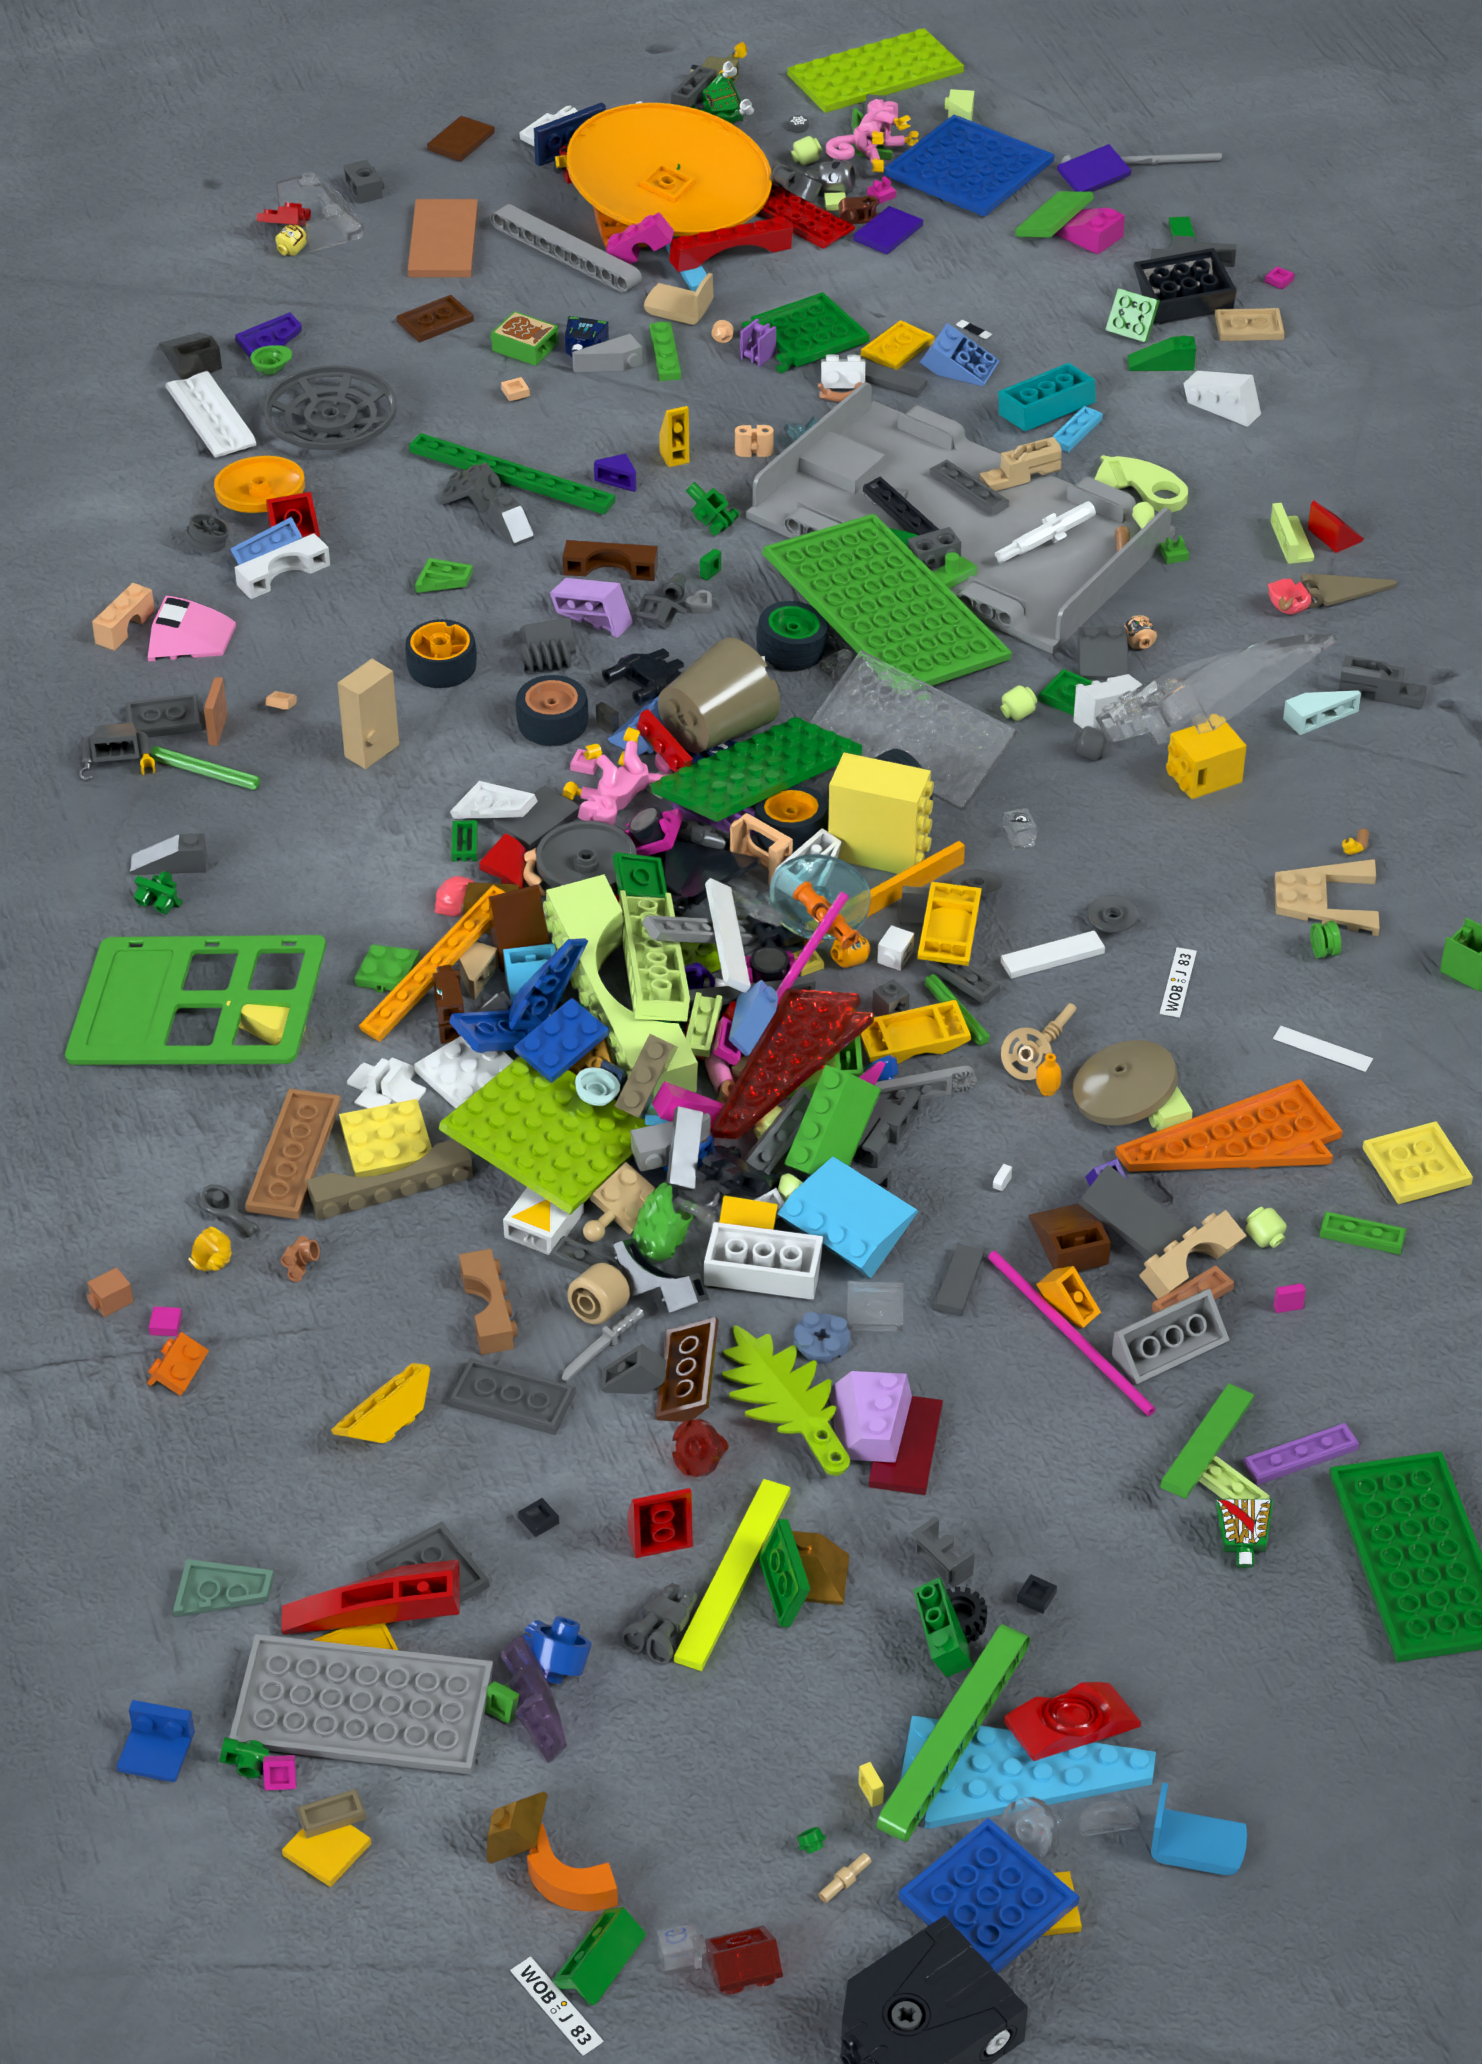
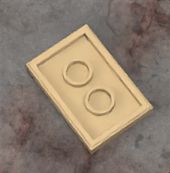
[1215,308,1285,341]

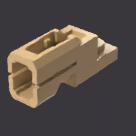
[980,437,1062,491]

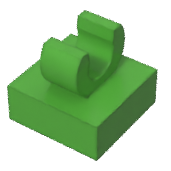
[1159,535,1189,564]
[485,1681,520,1724]

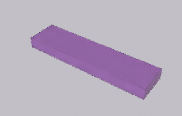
[1243,1423,1359,1485]

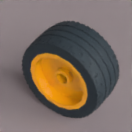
[754,785,829,854]

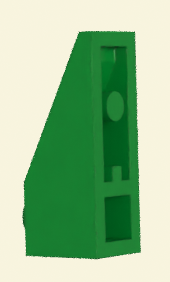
[1127,335,1196,371]

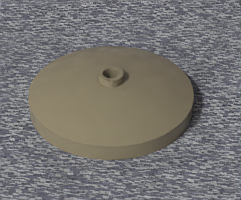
[1073,1040,1178,1125]

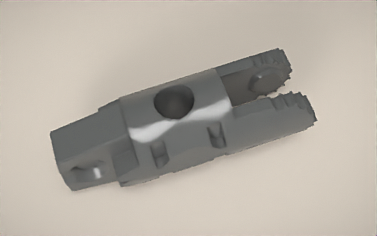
[677,818,730,849]

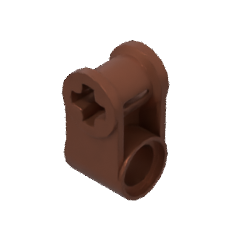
[838,196,878,224]

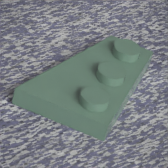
[173,1559,275,1617]

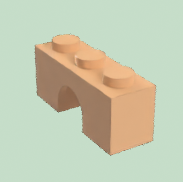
[92,583,155,651]

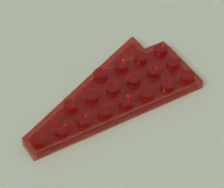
[710,988,874,1140]

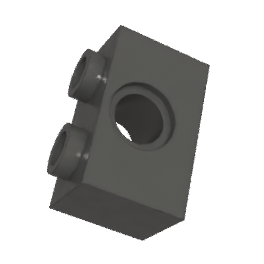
[344,160,384,204]

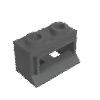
[911,1516,975,1588]

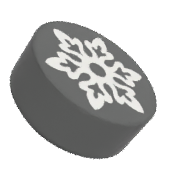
[789,115,809,132]

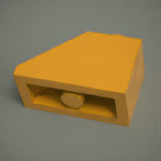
[1036,1266,1101,1328]

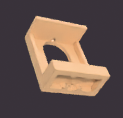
[730,813,793,886]

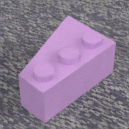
[550,578,633,638]

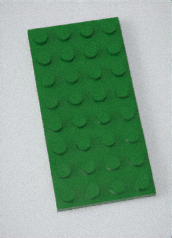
[651,717,863,822]
[1329,1451,1482,1662]

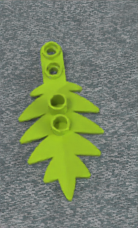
[722,1325,850,1476]

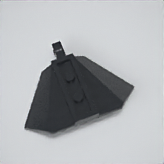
[665,841,762,916]

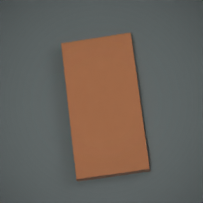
[408,199,478,277]

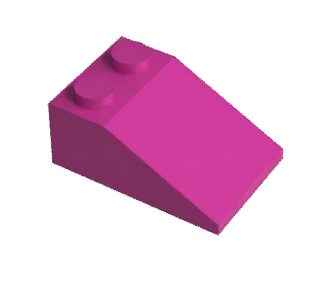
[1055,208,1125,254]

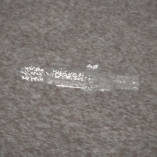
[725,883,784,927]

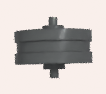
[185,513,230,551]

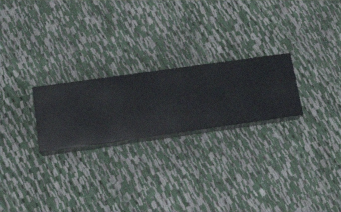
[863,476,940,536]

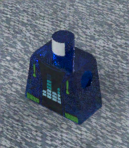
[565,316,609,357]

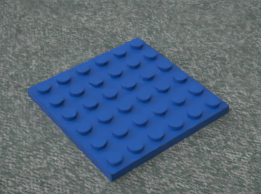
[884,114,1055,217]

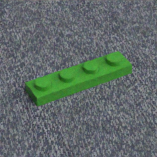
[649,322,681,381]

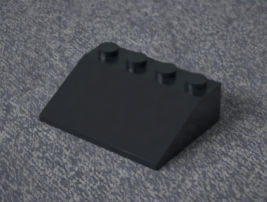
[1134,248,1237,324]

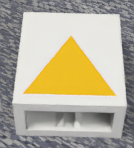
[503,1187,584,1255]

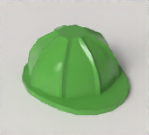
[250,346,292,375]

